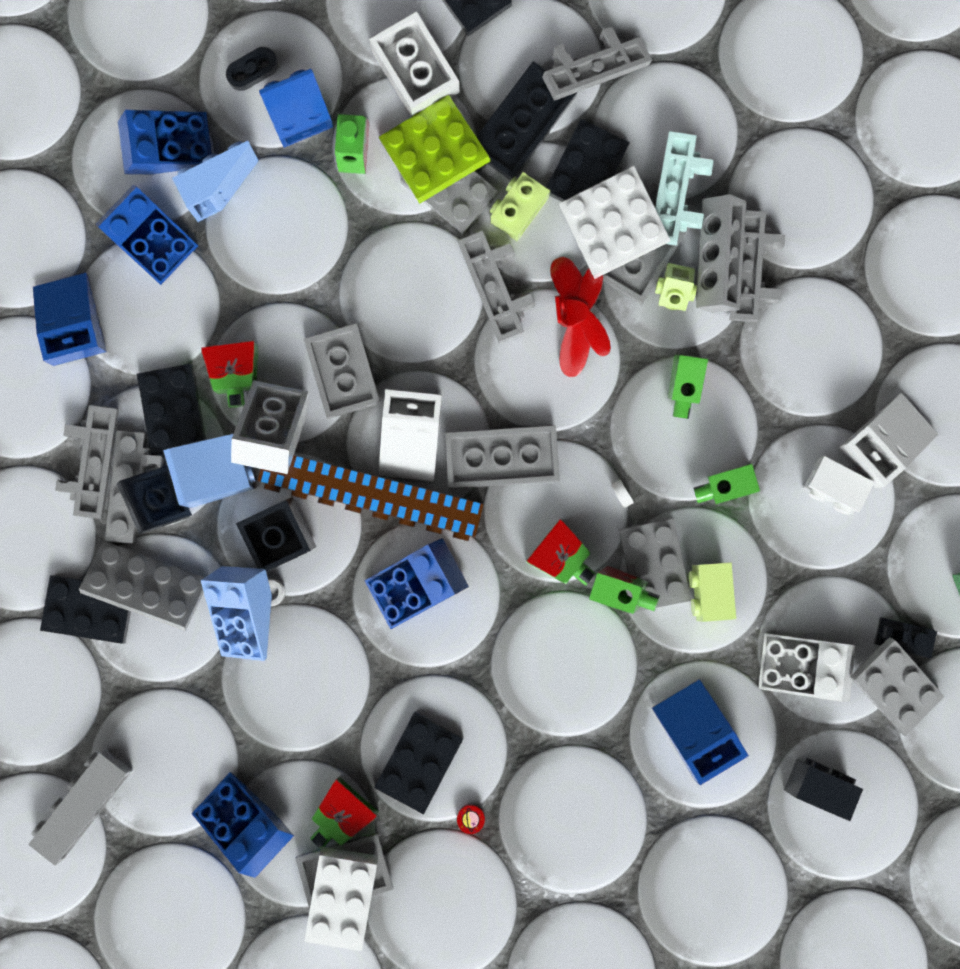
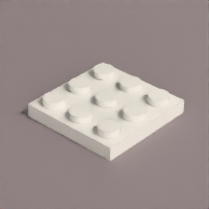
[559,166,670,279]

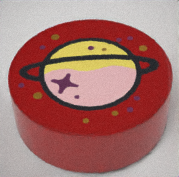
[457,804,485,834]

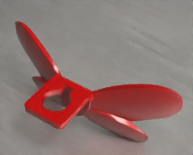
[550,257,611,377]

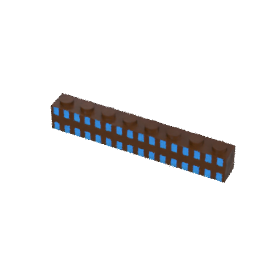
[258,455,484,541]

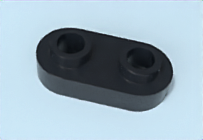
[226,47,278,91]

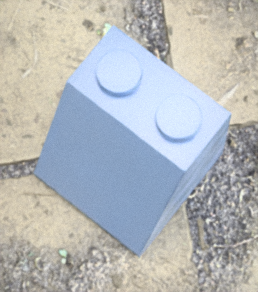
[163,434,256,508]

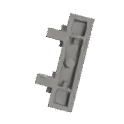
[542,27,652,101]
[729,210,785,322]
[457,230,535,344]
[55,405,119,519]
[105,431,165,544]

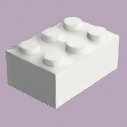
[369,11,460,117]
[231,381,308,474]
[304,847,378,951]

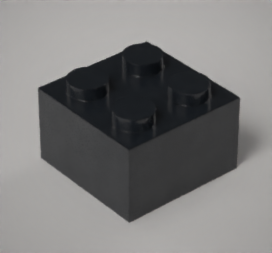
[236,497,316,572]
[784,758,863,821]

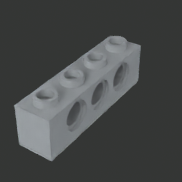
[696,194,746,313]

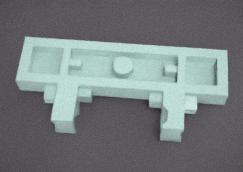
[655,131,714,246]

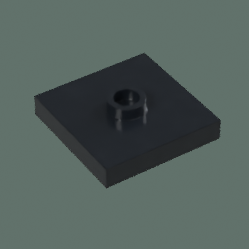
[117,466,192,535]

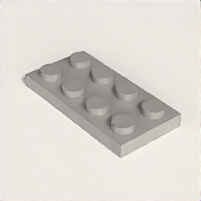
[603,182,699,305]
[445,426,560,489]
[79,541,205,631]

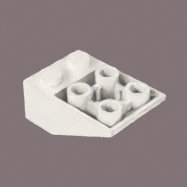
[379,389,443,482]
[839,393,938,489]
[758,633,856,702]

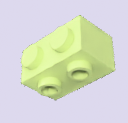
[490,172,550,241]
[689,562,736,622]

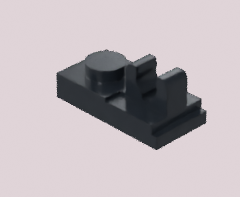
[874,617,937,658]

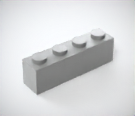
[28,750,133,866]

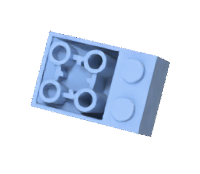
[172,140,258,222]
[201,566,272,661]

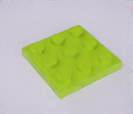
[378,94,490,204]

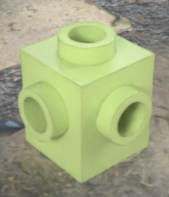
[655,263,697,311]

